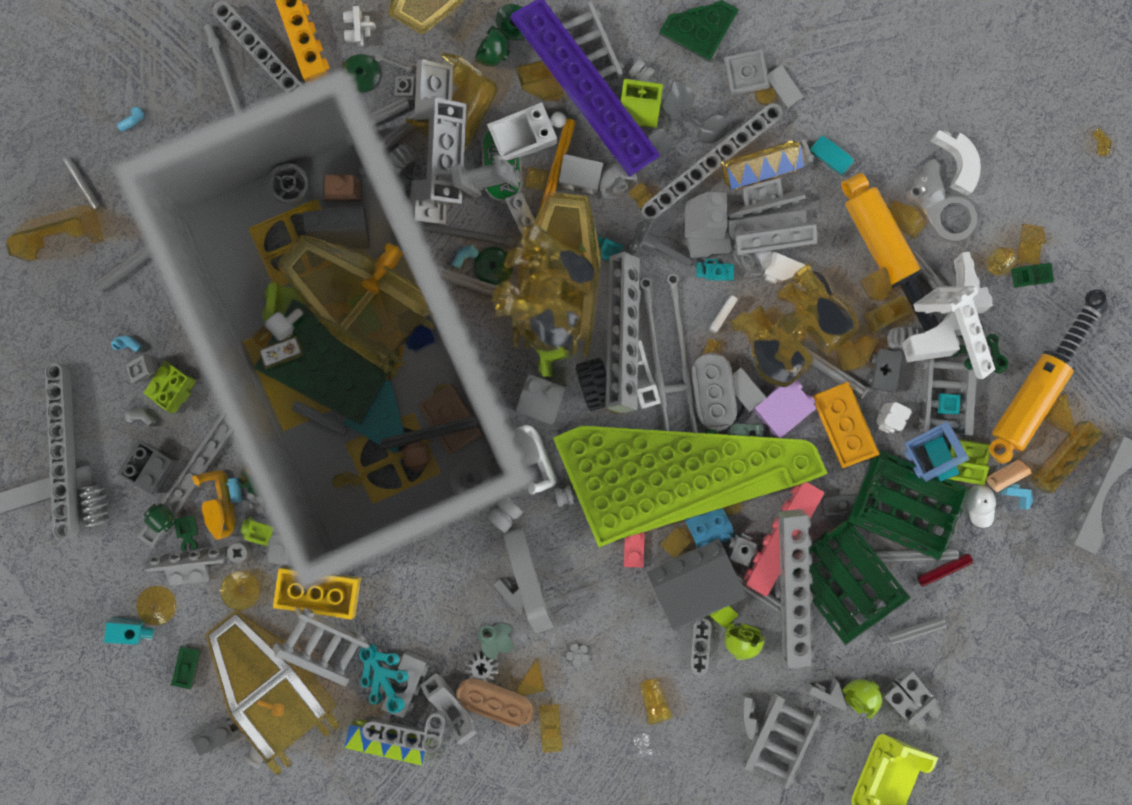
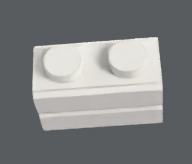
[875,402,912,434]

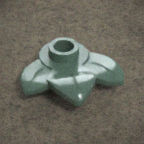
[478,623,514,660]

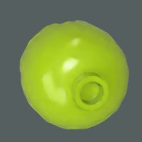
[724,623,766,660]
[842,679,882,719]

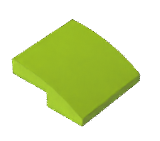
[948,438,990,485]

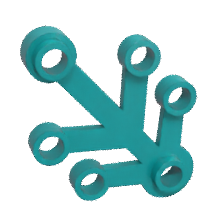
[359,644,409,713]

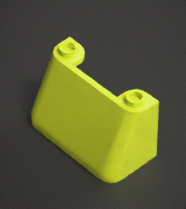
[851,734,938,805]

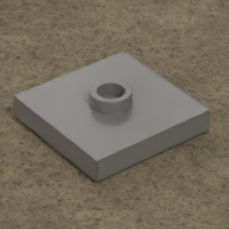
[724,49,770,96]

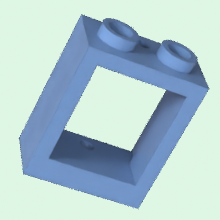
[904,421,969,481]

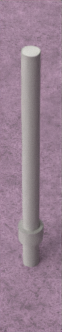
[204,24,242,115]

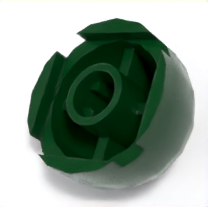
[474,25,510,67]

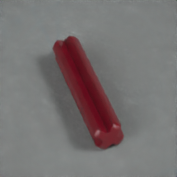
[917,554,974,587]

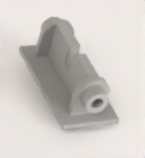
[504,192,538,236]

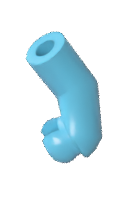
[117,107,144,132]
[451,245,479,269]
[111,335,143,353]

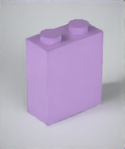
[753,379,816,438]

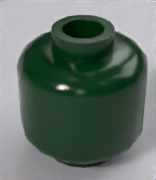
[143,503,174,533]

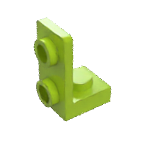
[240,516,274,546]

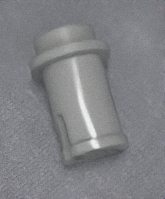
[794,139,814,166]

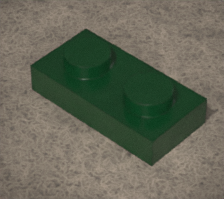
[171,645,201,690]

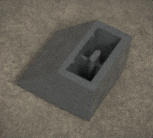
[117,440,178,494]

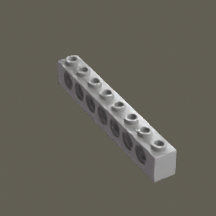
[606,252,640,413]
[778,509,814,669]

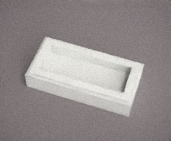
[709,295,738,334]

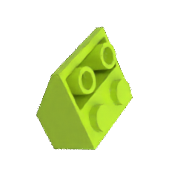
[621,79,663,129]

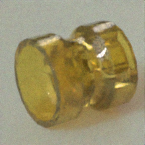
[628,182,654,210]

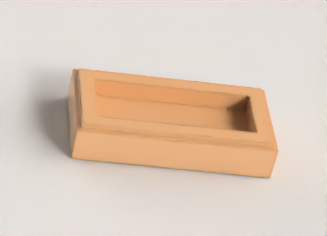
[986,460,1031,492]

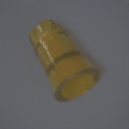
[640,677,674,725]

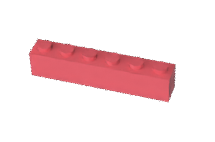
[743,482,825,597]

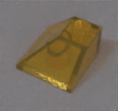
[515,60,564,101]

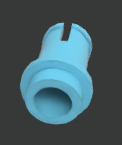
[226,477,243,503]

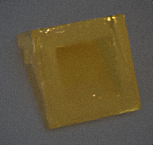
[252,325,273,350]

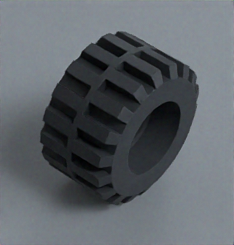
[576,357,607,412]

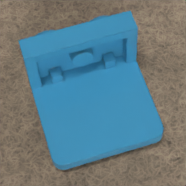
[684,508,735,548]

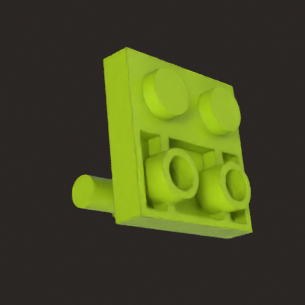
[144,360,197,414]

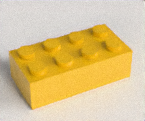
[273,566,361,620]

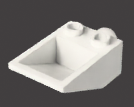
[487,102,566,160]

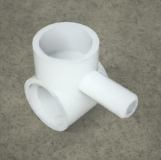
[265,308,303,341]

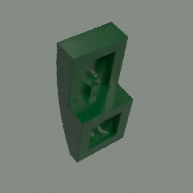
[1011,263,1054,288]

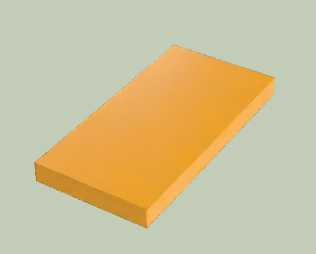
[811,381,880,469]

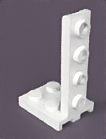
[913,286,995,379]

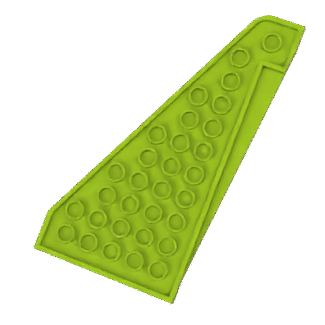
[553,425,828,547]

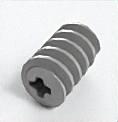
[79,485,110,527]

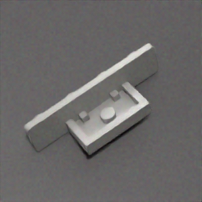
[727,176,806,219]
[144,548,227,586]

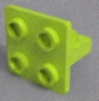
[536,346,571,377]

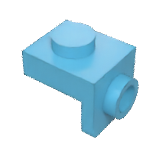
[1001,484,1033,510]

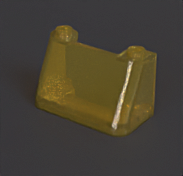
[6,205,104,262]

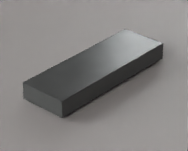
[821,494,883,516]

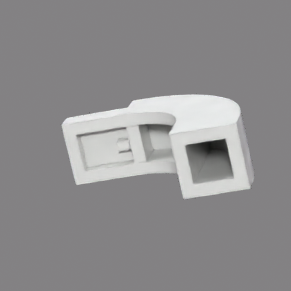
[930,130,981,196]
[637,339,661,409]

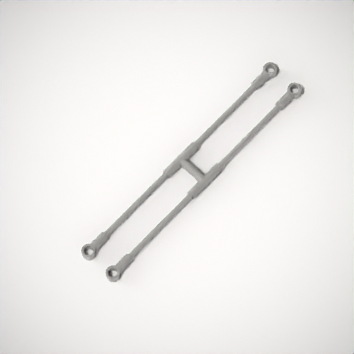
[640,274,697,433]

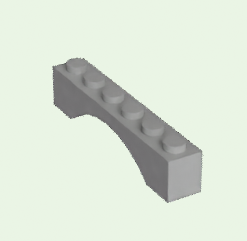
[1067,437,1132,554]

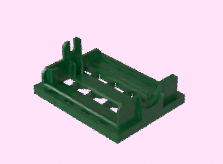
[846,449,968,561]
[793,519,911,646]

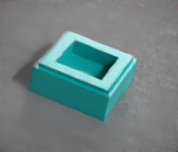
[938,394,960,415]

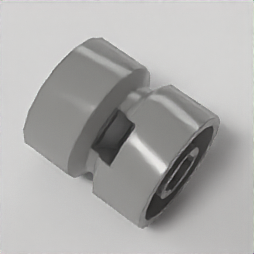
[487,496,524,533]

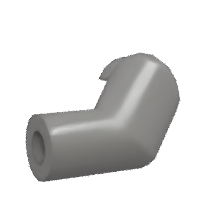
[125,408,156,427]

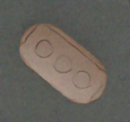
[456,679,534,727]

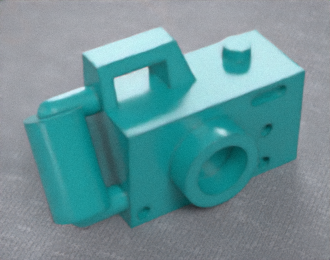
[695,259,734,281]

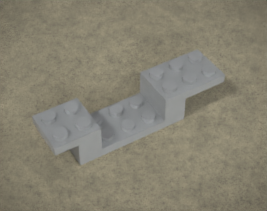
[410,59,466,224]

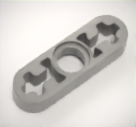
[690,617,712,676]

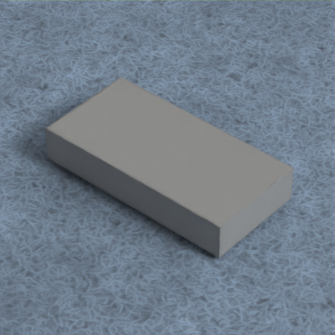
[768,65,804,109]

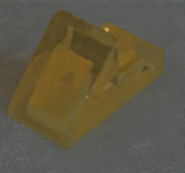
[1017,224,1047,265]

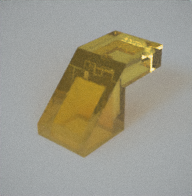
[539,704,562,753]

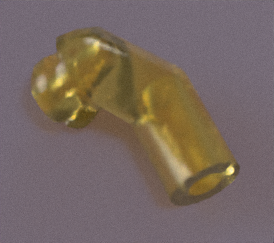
[1091,128,1111,157]

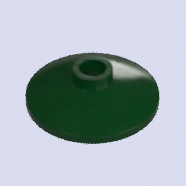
[496,4,526,41]
[342,54,380,93]
[474,247,513,286]

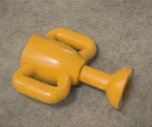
[361,243,403,294]

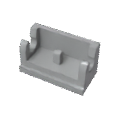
[733,366,767,412]

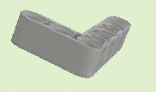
[503,527,554,634]

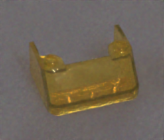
[406,52,497,151]

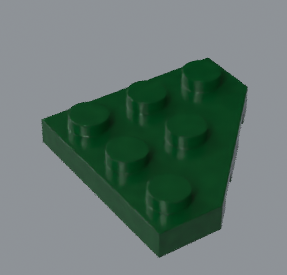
[659,0,739,62]

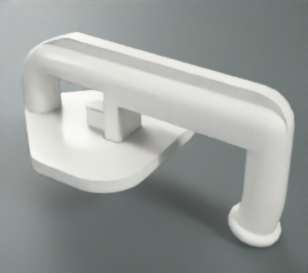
[513,425,557,494]

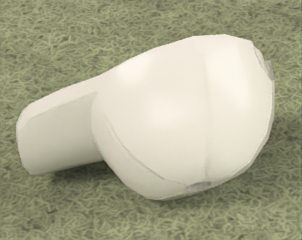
[965,485,996,528]

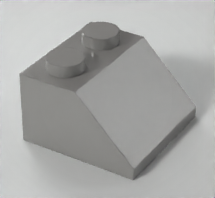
[559,154,603,195]
[685,192,727,239]
[516,374,566,425]

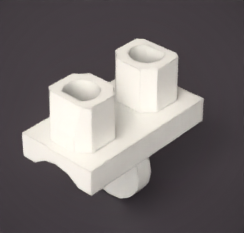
[343,6,376,47]

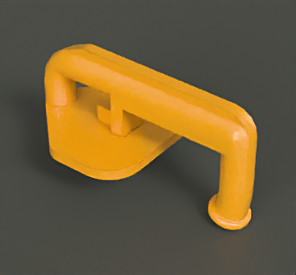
[192,470,236,540]

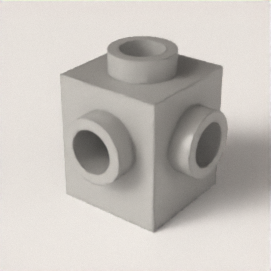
[727,533,757,566]

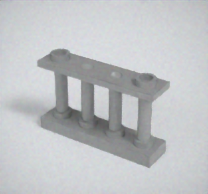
[561,1,624,80]
[451,155,521,198]
[728,208,817,255]
[918,356,976,436]
[272,607,369,686]
[742,692,822,789]

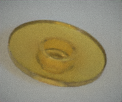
[220,571,260,611]
[136,586,176,626]

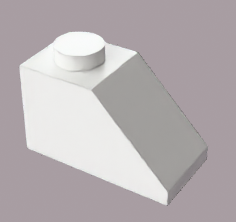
[761,251,810,284]

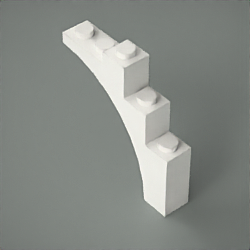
[902,252,993,362]

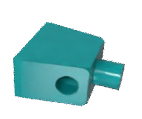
[103,617,154,645]

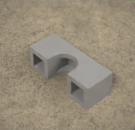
[381,651,429,718]

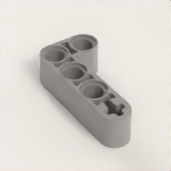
[363,711,446,752]

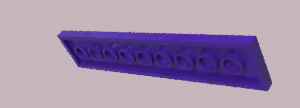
[510,0,660,177]

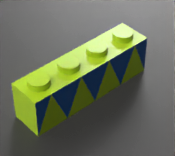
[345,719,429,766]

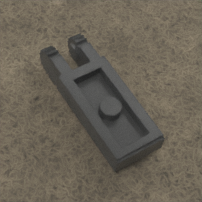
[191,718,244,756]

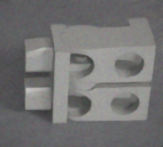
[880,668,941,731]

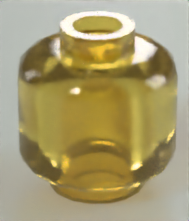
[986,247,1017,276]

